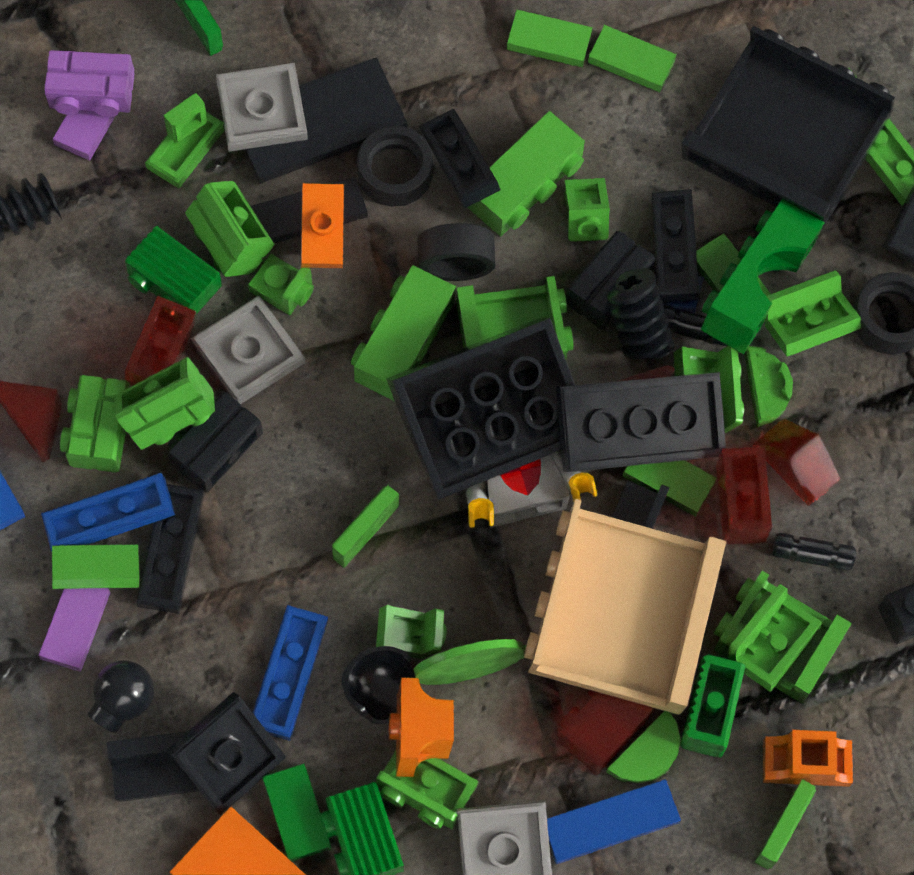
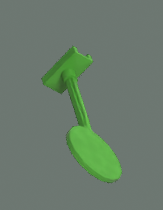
[414,639,526,685]

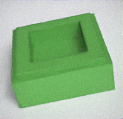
[163,93,207,143]

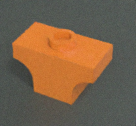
[301,183,344,268]
[388,677,454,777]
[763,730,853,787]

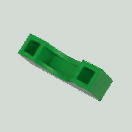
[701,199,825,354]

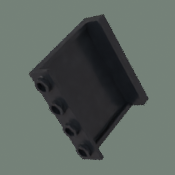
[681,26,895,231]

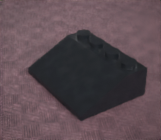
[386,318,575,500]

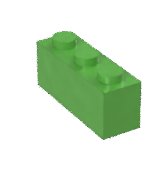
[467,111,585,237]
[351,265,456,401]

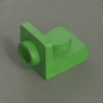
[565,178,610,241]
[248,254,314,316]

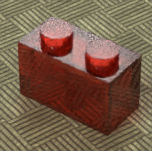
[124,296,197,386]
[716,447,772,544]
[558,690,656,776]

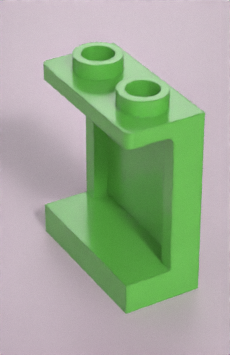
[456,276,573,359]
[714,571,852,704]

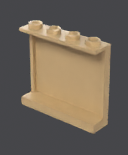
[524,499,726,715]

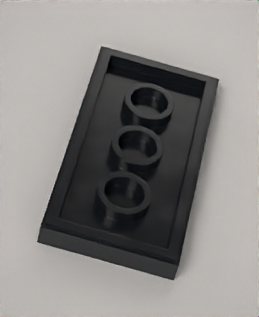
[244,57,407,184]
[556,372,727,472]

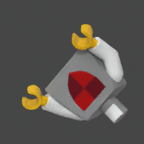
[466,451,597,528]

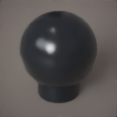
[87,660,154,733]

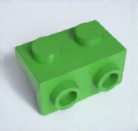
[765,271,861,357]
[673,346,744,433]
[727,584,822,692]
[376,750,479,830]

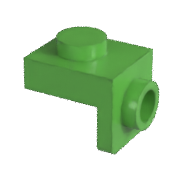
[376,605,447,659]

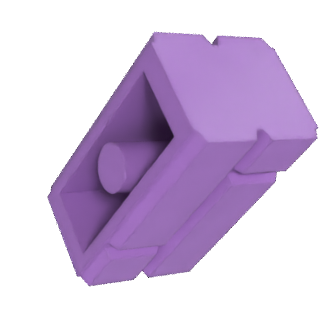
[45,50,135,117]

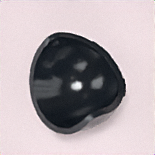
[341,646,416,725]

